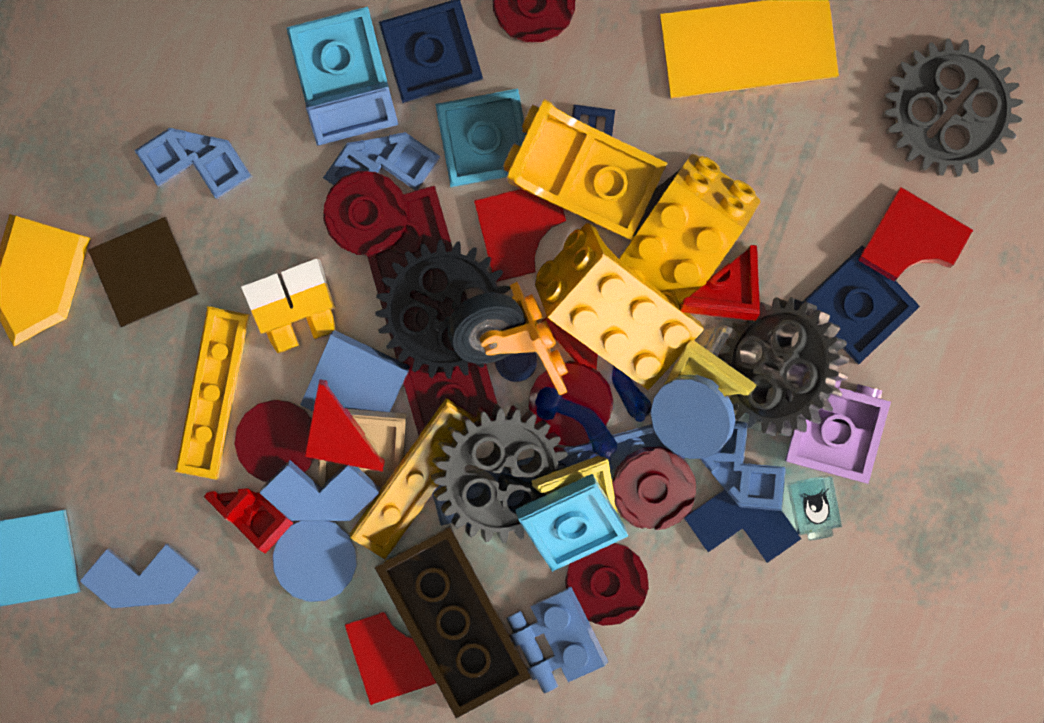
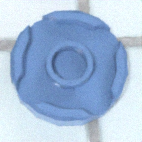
[651,374,736,459]
[273,521,357,602]

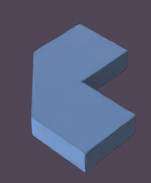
[134,128,252,199]
[323,132,440,191]
[700,421,786,511]
[260,460,380,521]
[80,543,200,608]

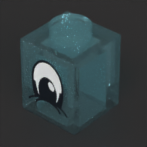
[787,475,842,541]

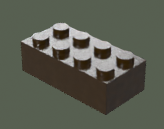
[375,525,531,719]

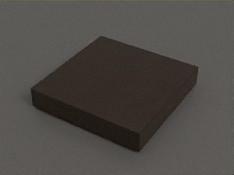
[88,217,200,327]

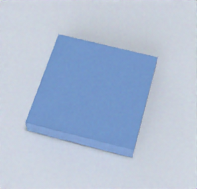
[300,330,411,412]

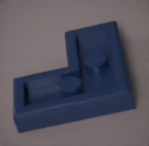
[684,489,802,563]

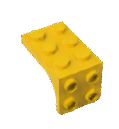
[503,99,667,241]
[620,154,761,306]
[535,223,704,390]

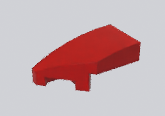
[204,488,294,554]

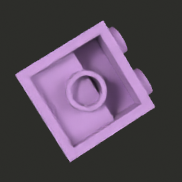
[785,379,891,484]

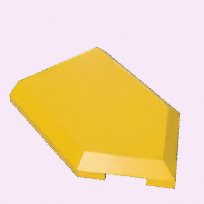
[0,214,91,347]

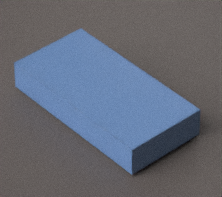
[305,81,398,146]

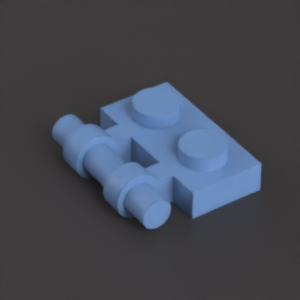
[506,586,609,693]

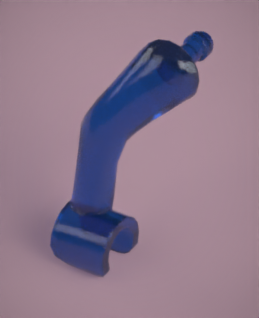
[612,365,652,422]
[535,387,617,462]

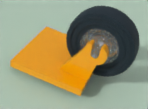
[448,282,568,395]

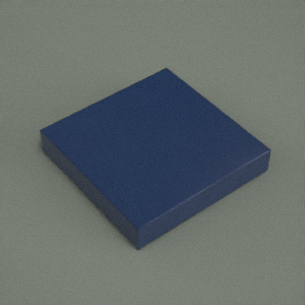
[379,0,484,104]
[802,245,920,365]

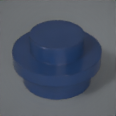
[495,352,537,382]

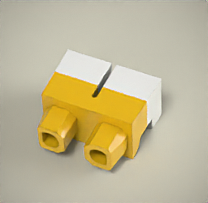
[241,258,336,353]

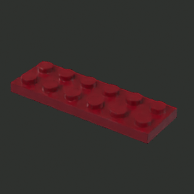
[367,185,498,436]

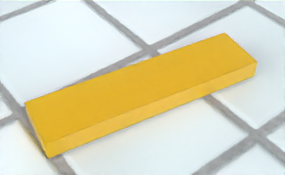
[175,306,250,480]
[349,398,478,559]

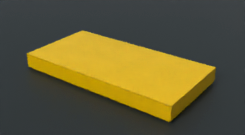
[660,0,839,99]

